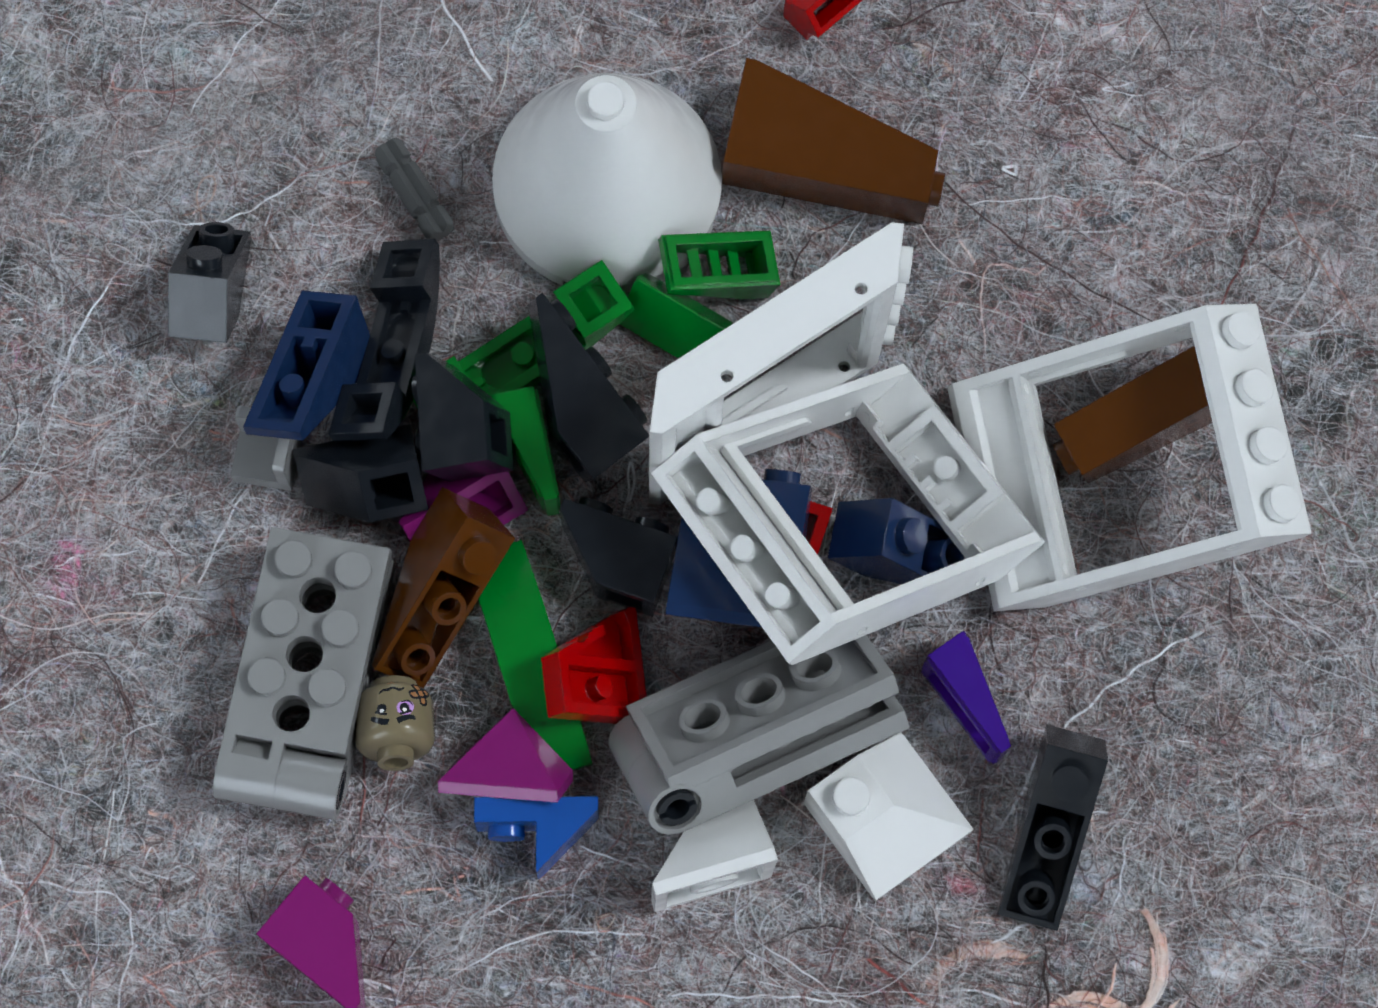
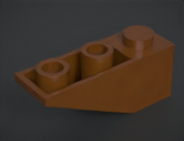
[372,487,515,689]

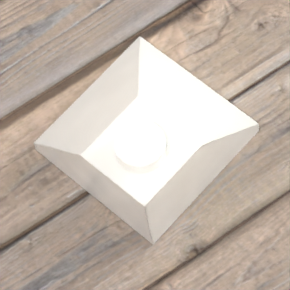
[803,732,974,902]
[651,800,778,912]

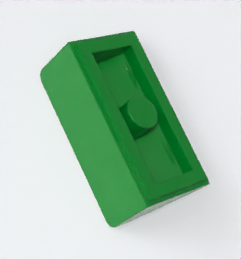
[620,273,733,359]

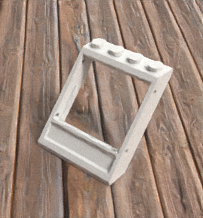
[649,222,913,505]
[947,304,1312,612]
[651,364,1045,665]

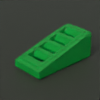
[658,230,781,299]
[491,386,561,516]

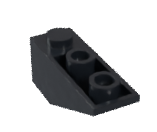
[528,293,649,483]
[998,724,1108,931]

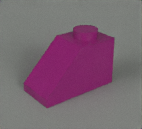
[256,875,366,1008]

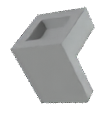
[231,406,302,491]

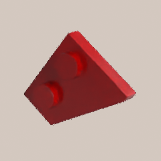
[541,607,647,724]

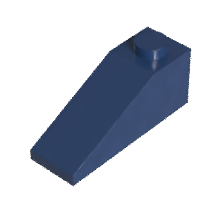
[243,290,370,441]

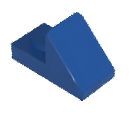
[474,796,599,879]

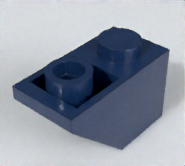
[828,498,964,584]

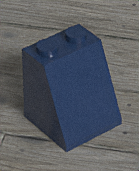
[665,469,812,627]

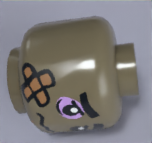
[355,675,435,771]

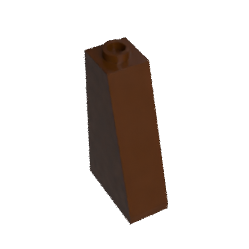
[722,58,945,224]
[1052,345,1276,484]

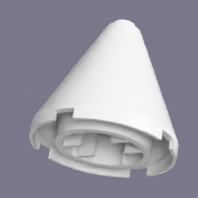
[492,73,722,293]

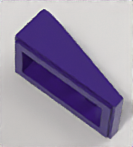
[921,631,1011,765]

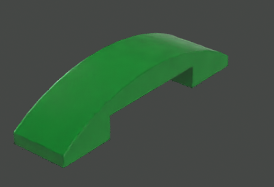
[413,260,635,408]
[478,540,593,771]

